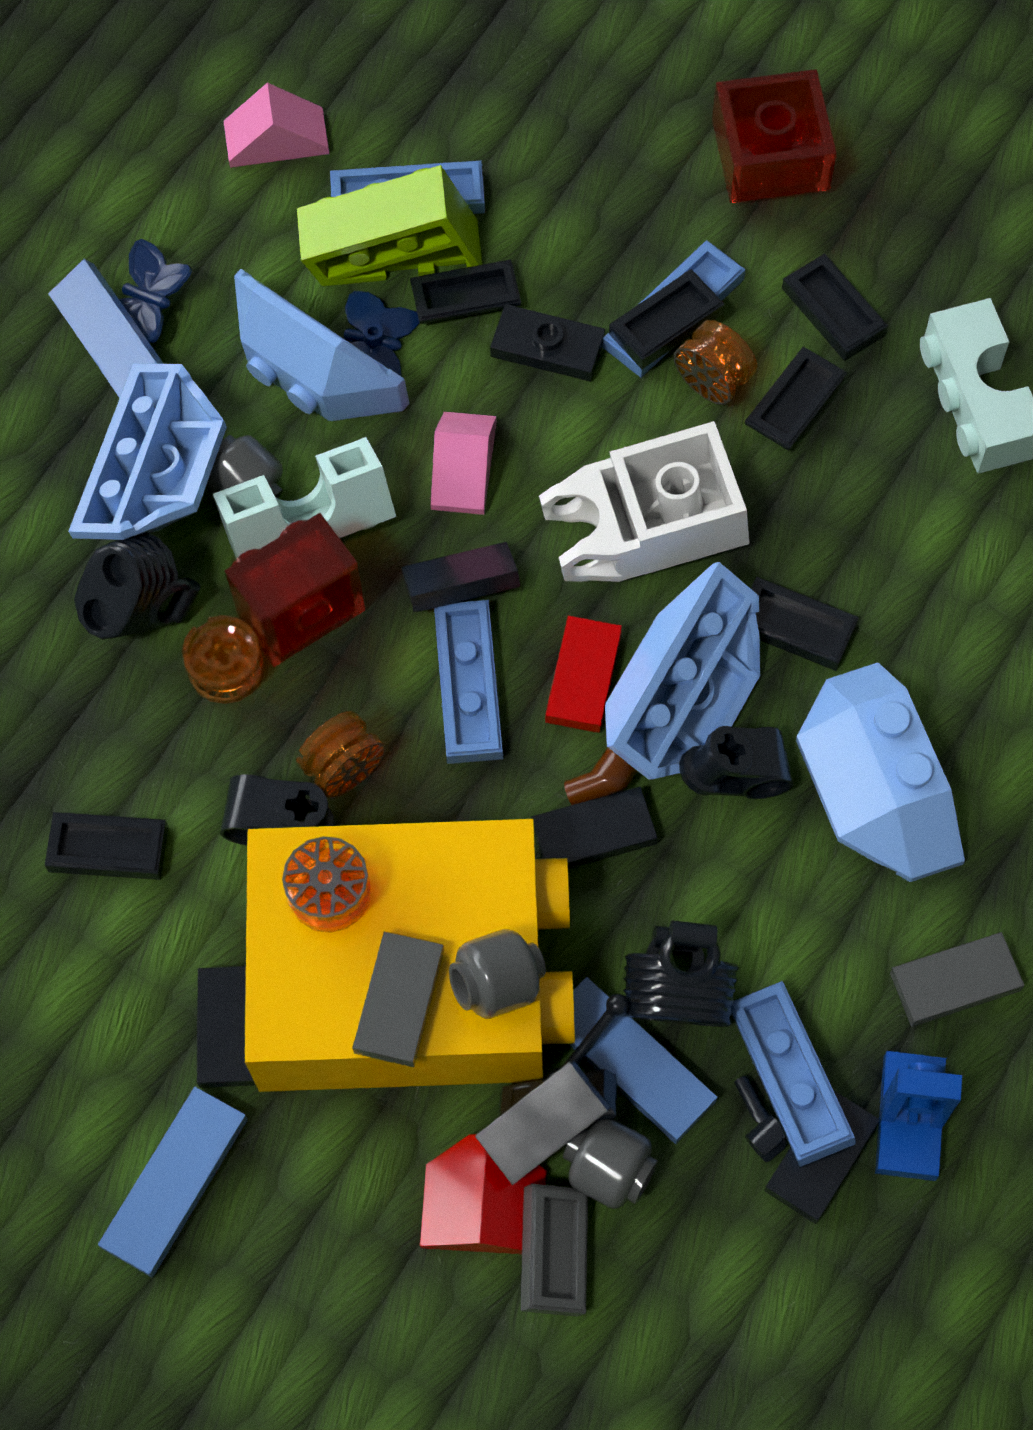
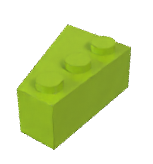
[297,165,483,286]

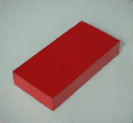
[545,616,622,733]

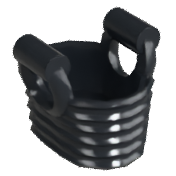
[74,532,201,640]
[623,920,739,1027]

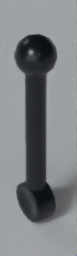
[546,994,629,1079]

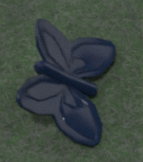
[119,239,192,343]
[343,291,419,377]

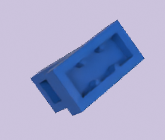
[875,1051,962,1181]

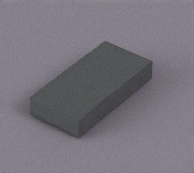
[352,931,444,1067]
[890,932,1024,1027]
[521,1184,588,1317]

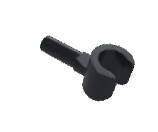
[734,1076,787,1163]

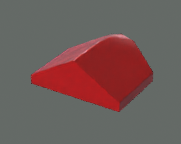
[420,1134,546,1254]

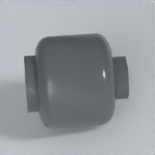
[206,435,283,498]
[449,929,546,1019]
[563,1119,658,1209]

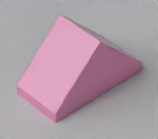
[224,83,329,168]
[431,412,497,515]

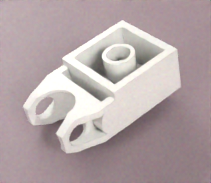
[539,421,749,582]

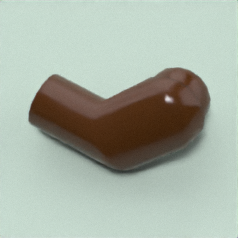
[564,748,638,805]

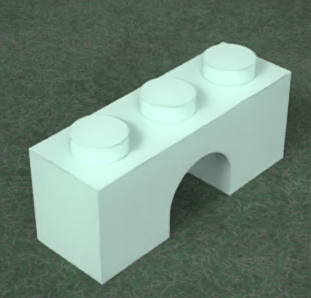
[920,298,1033,474]
[213,437,396,574]

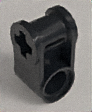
[679,726,793,799]
[220,775,335,846]

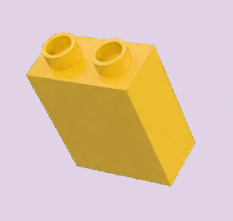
[245,819,575,1092]

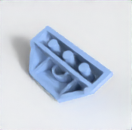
[234,269,409,421]
[68,364,227,540]
[605,562,760,780]
[796,663,965,882]

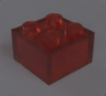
[712,69,837,203]
[224,513,365,667]

